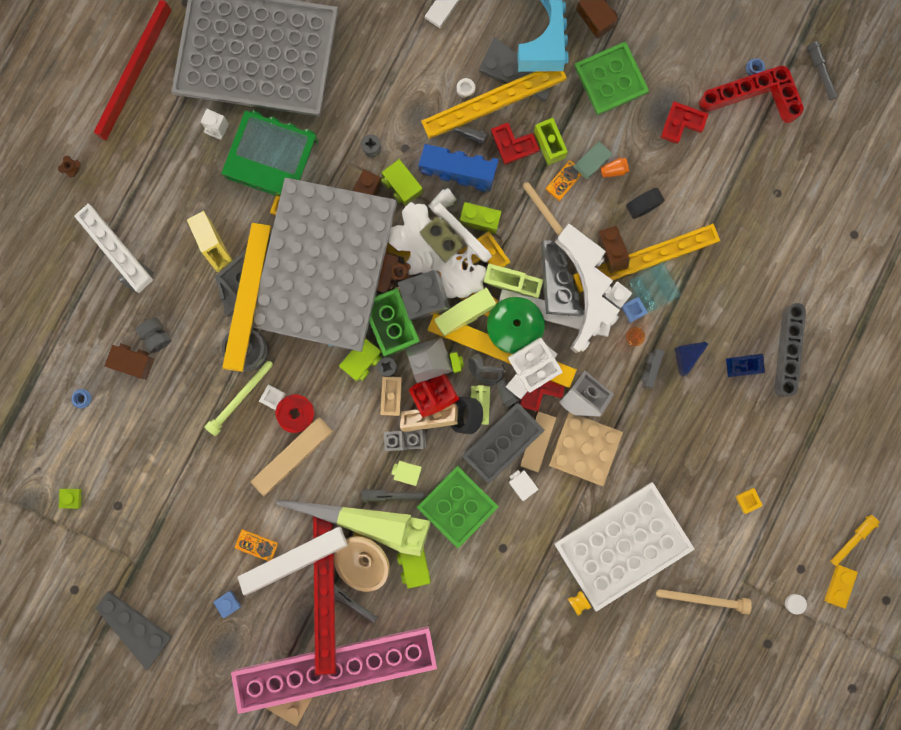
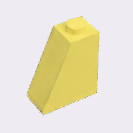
[187,211,233,272]

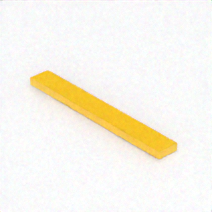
[421,71,567,140]
[223,223,271,372]
[572,223,720,293]
[427,314,577,388]

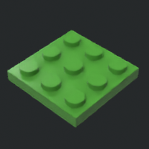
[574,41,649,116]
[417,466,499,548]

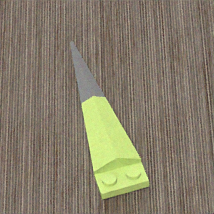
[276,500,430,556]

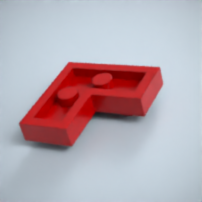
[660,101,709,144]
[490,123,540,165]
[520,381,565,412]

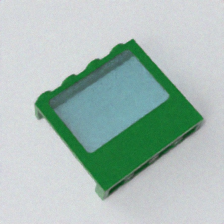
[221,111,318,196]

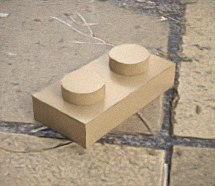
[380,376,402,416]

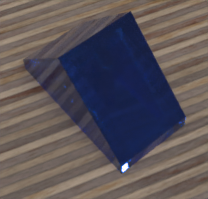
[674,342,708,377]
[726,354,765,377]

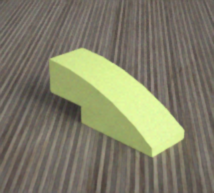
[484,264,543,298]
[434,288,496,336]

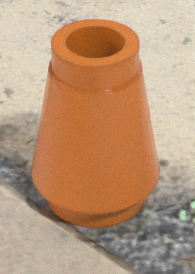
[600,157,629,178]

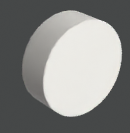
[457,78,475,99]
[785,594,807,615]

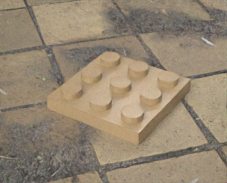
[548,412,623,486]

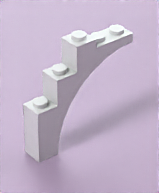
[555,224,620,353]

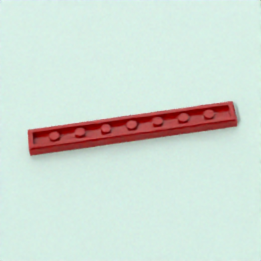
[94,0,172,141]
[313,516,336,675]

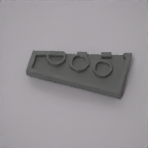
[478,37,553,102]
[541,240,584,317]
[96,591,172,670]

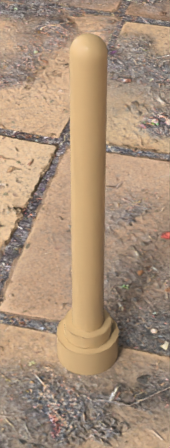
[523,182,563,236]
[656,589,752,615]

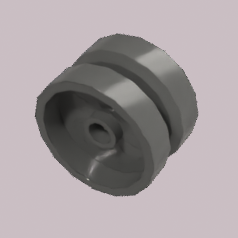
[221,329,269,372]

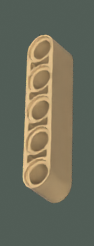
[250,417,333,497]

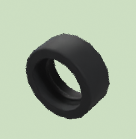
[626,187,665,219]
[450,397,483,434]

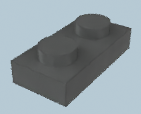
[641,349,664,389]

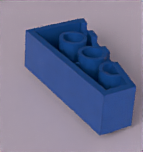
[418,144,499,192]

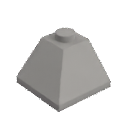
[406,337,453,383]
[559,370,614,416]

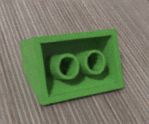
[369,288,420,357]

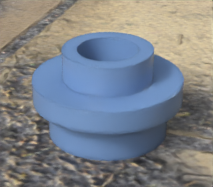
[746,58,765,76]
[71,389,92,408]

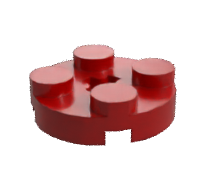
[275,394,315,433]

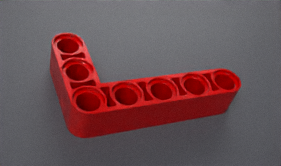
[698,66,804,123]

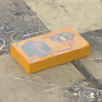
[545,160,582,202]
[235,529,279,561]

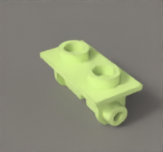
[471,385,490,425]

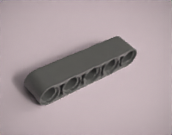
[774,303,806,397]

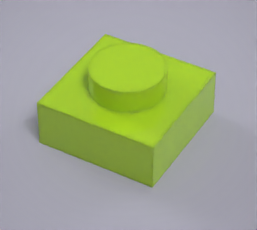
[449,352,464,374]
[59,489,82,509]

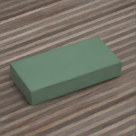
[574,142,612,180]

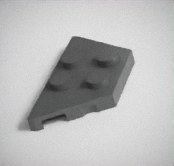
[215,251,246,317]

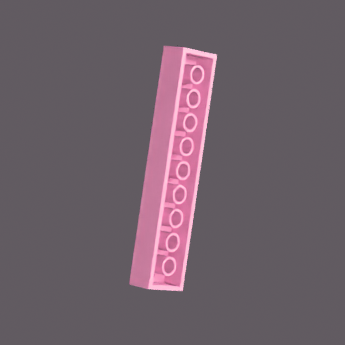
[231,626,437,714]

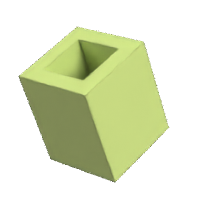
[392,461,422,486]

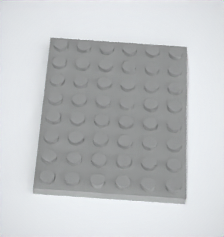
[171,0,338,117]
[252,178,397,352]

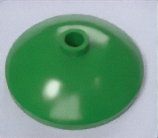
[487,297,545,354]

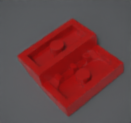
[409,374,459,417]

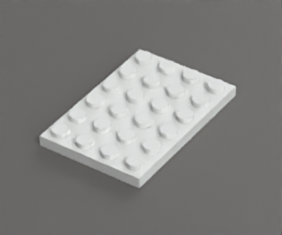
[554,482,695,611]

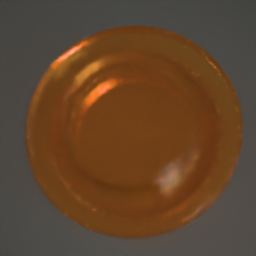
[626,327,645,346]

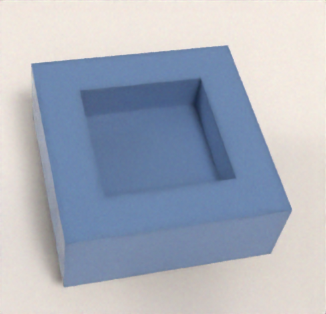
[621,297,648,323]
[213,590,242,618]

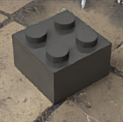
[398,270,450,321]

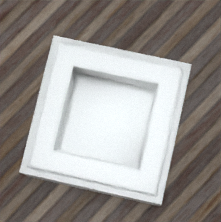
[259,385,286,410]

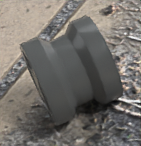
[361,134,381,157]
[377,357,397,377]

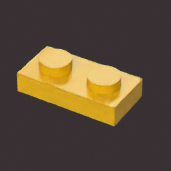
[824,565,858,609]

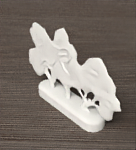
[388,202,492,298]

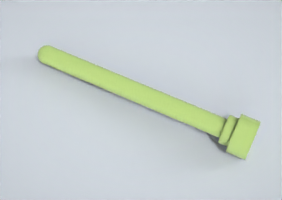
[204,361,273,436]

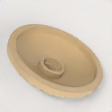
[334,537,390,592]

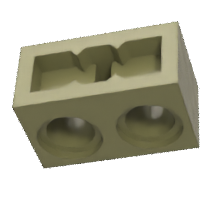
[419,217,463,263]

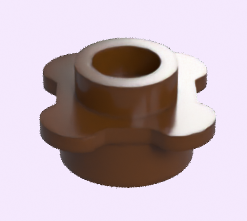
[58,156,81,178]
[391,261,411,280]

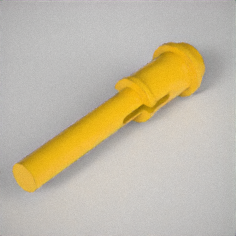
[830,514,880,566]

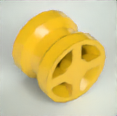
[568,591,591,616]

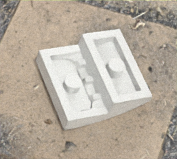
[507,337,563,393]

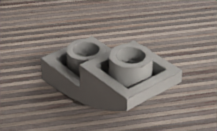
[384,429,426,451]

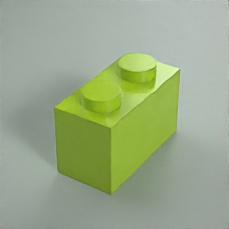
[534,118,568,166]
[381,159,423,206]
[460,202,501,234]
[339,338,382,382]
[397,547,431,589]

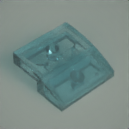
[629,262,681,314]

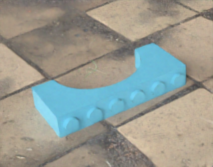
[517,0,568,72]

